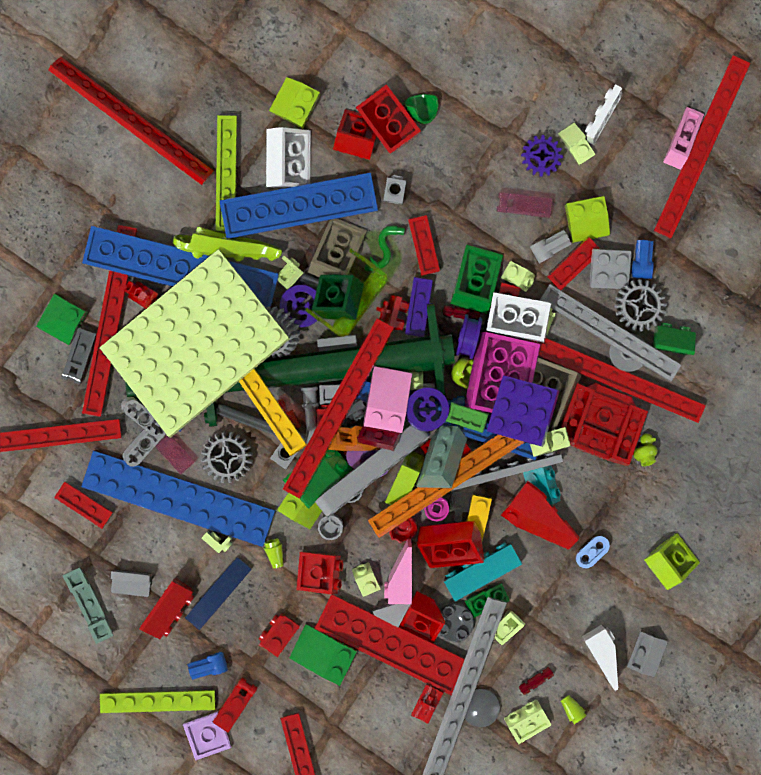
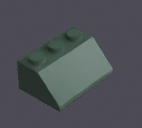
[416,426,467,488]

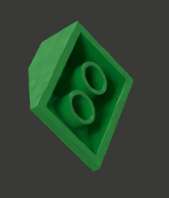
[450,245,503,314]
[283,449,353,509]
[289,624,357,686]

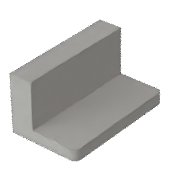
[317,335,357,352]
[111,570,152,597]
[627,631,668,677]

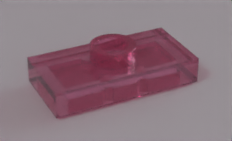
[155,436,196,475]

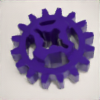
[521,135,563,177]

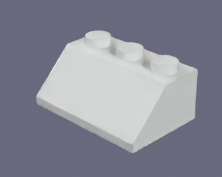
[266,127,311,188]
[486,293,551,343]

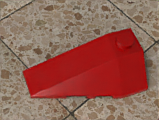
[501,481,580,550]

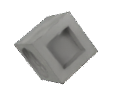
[383,175,406,205]
[270,443,299,469]

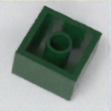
[312,275,364,320]

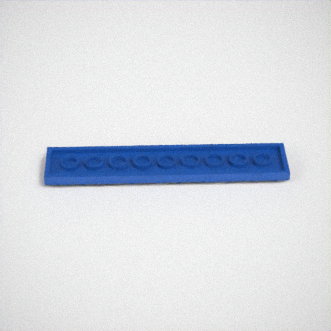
[82,226,279,308]
[81,450,275,547]

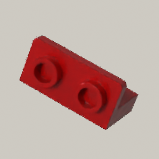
[258,613,300,658]

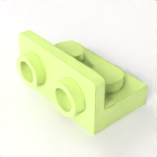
[504,700,551,744]

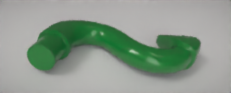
[364,225,405,272]

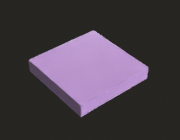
[183,711,232,761]

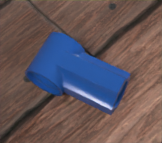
[632,240,653,279]
[187,652,228,680]

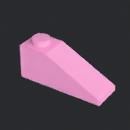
[663,107,704,170]

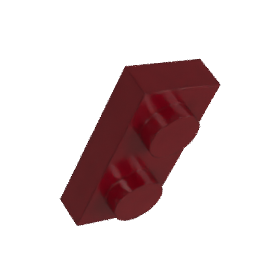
[357,424,401,451]

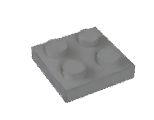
[589,249,631,289]

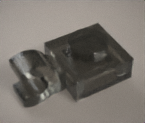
[449,491,471,523]

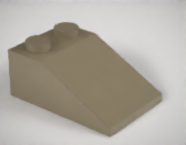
[308,219,367,277]

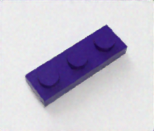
[405,277,433,337]

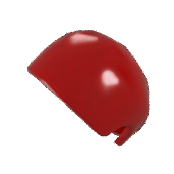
[389,517,417,543]

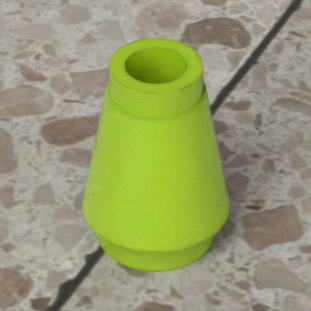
[264,538,284,568]
[560,695,587,725]

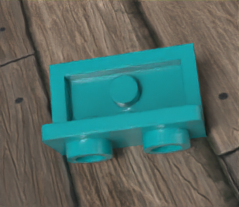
[523,465,561,505]

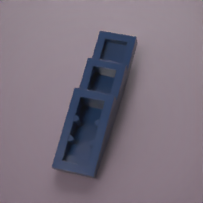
[185,557,252,630]

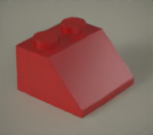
[333,109,377,160]

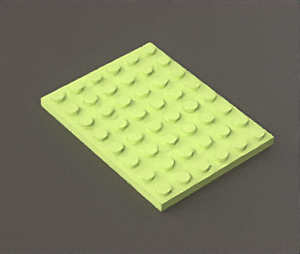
[100,250,290,438]

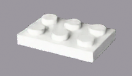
[585,84,622,145]

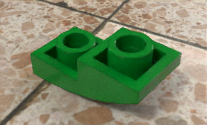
[464,583,510,618]

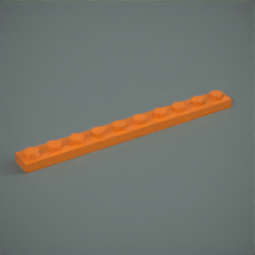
[368,435,524,538]

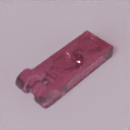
[496,193,552,218]

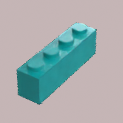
[443,542,522,601]

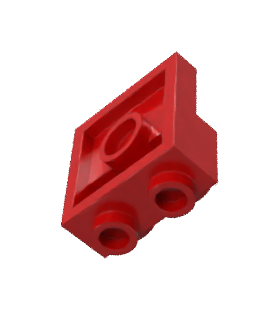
[297,552,344,594]

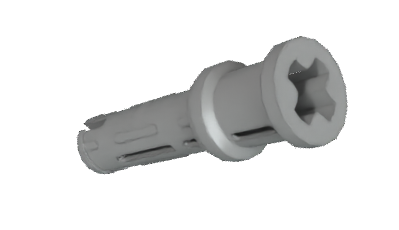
[301,387,319,444]

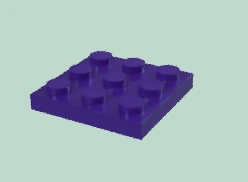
[487,375,559,447]

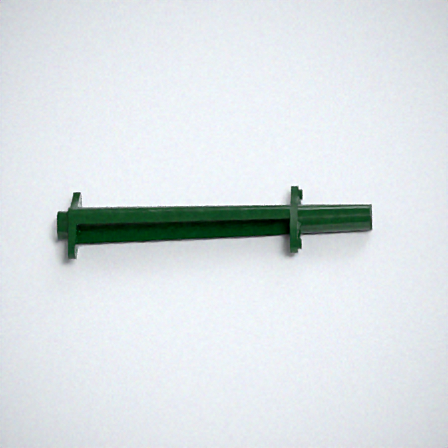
[125,303,455,427]

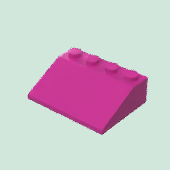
[464,332,540,413]

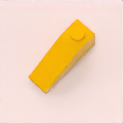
[466,494,492,540]

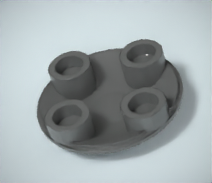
[439,604,474,642]
[465,689,500,727]

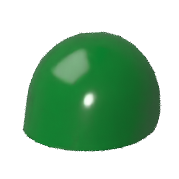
[404,94,438,124]

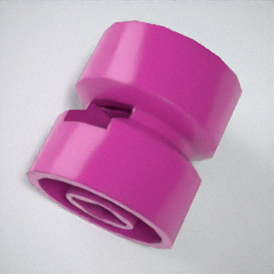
[424,497,449,521]

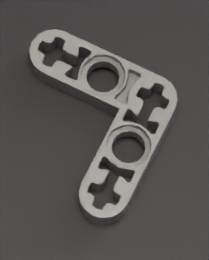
[121,397,166,466]

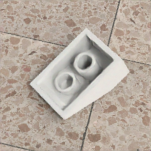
[582,625,618,691]

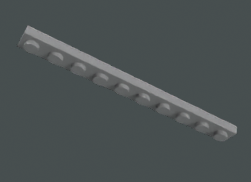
[423,597,507,775]

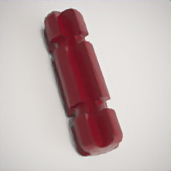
[443,306,481,320]
[519,667,554,695]

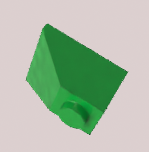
[36,293,88,345]

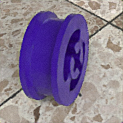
[280,285,320,327]
[456,314,482,359]
[406,388,449,431]

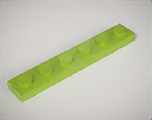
[216,115,237,231]
[100,690,216,713]

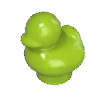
[633,433,658,466]

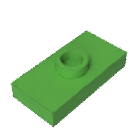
[446,403,488,433]

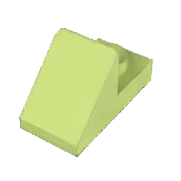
[558,123,595,165]
[530,427,571,457]
[494,610,525,645]

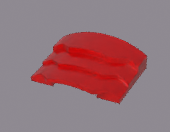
[559,383,648,466]

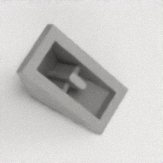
[373,604,410,627]

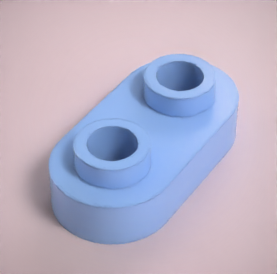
[576,536,610,568]

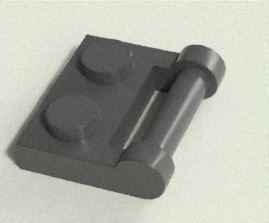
[341,400,366,428]

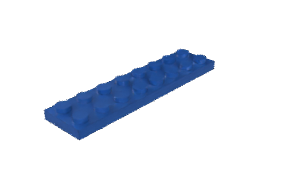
[219,173,378,239]

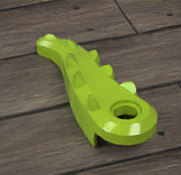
[173,227,282,261]

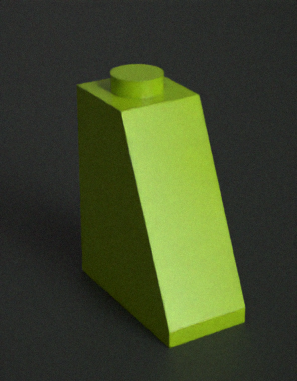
[385,451,425,506]

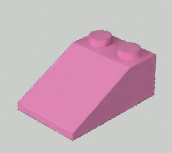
[363,366,412,433]
[384,539,412,604]

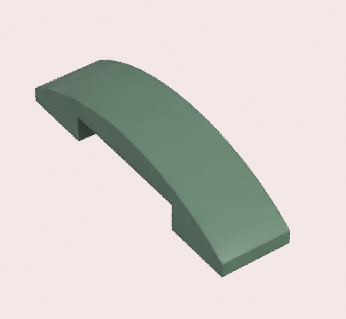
[63,567,114,644]

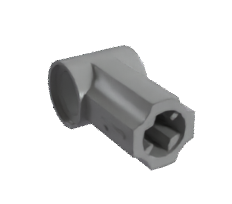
[530,230,571,264]

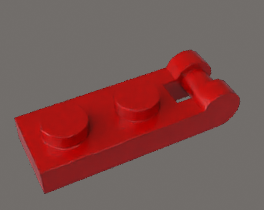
[212,677,258,733]

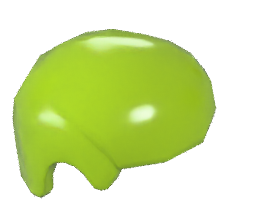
[452,357,473,389]

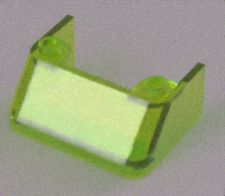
[305,248,388,337]

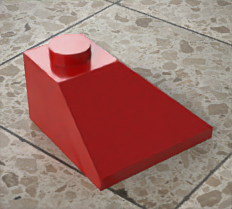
[399,591,445,643]

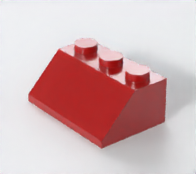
[356,84,421,154]
[417,521,484,568]
[139,578,195,639]

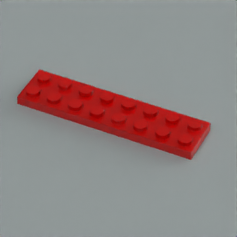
[315,594,465,696]

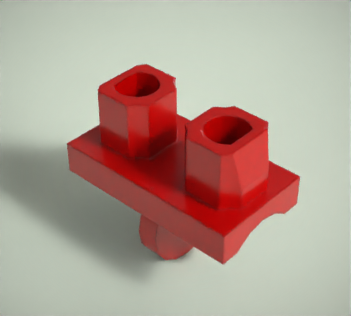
[124,281,158,309]
[376,295,409,330]
[411,684,443,724]

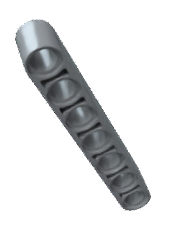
[315,425,431,517]

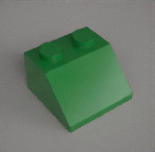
[652,323,696,355]

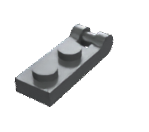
[62,328,97,385]

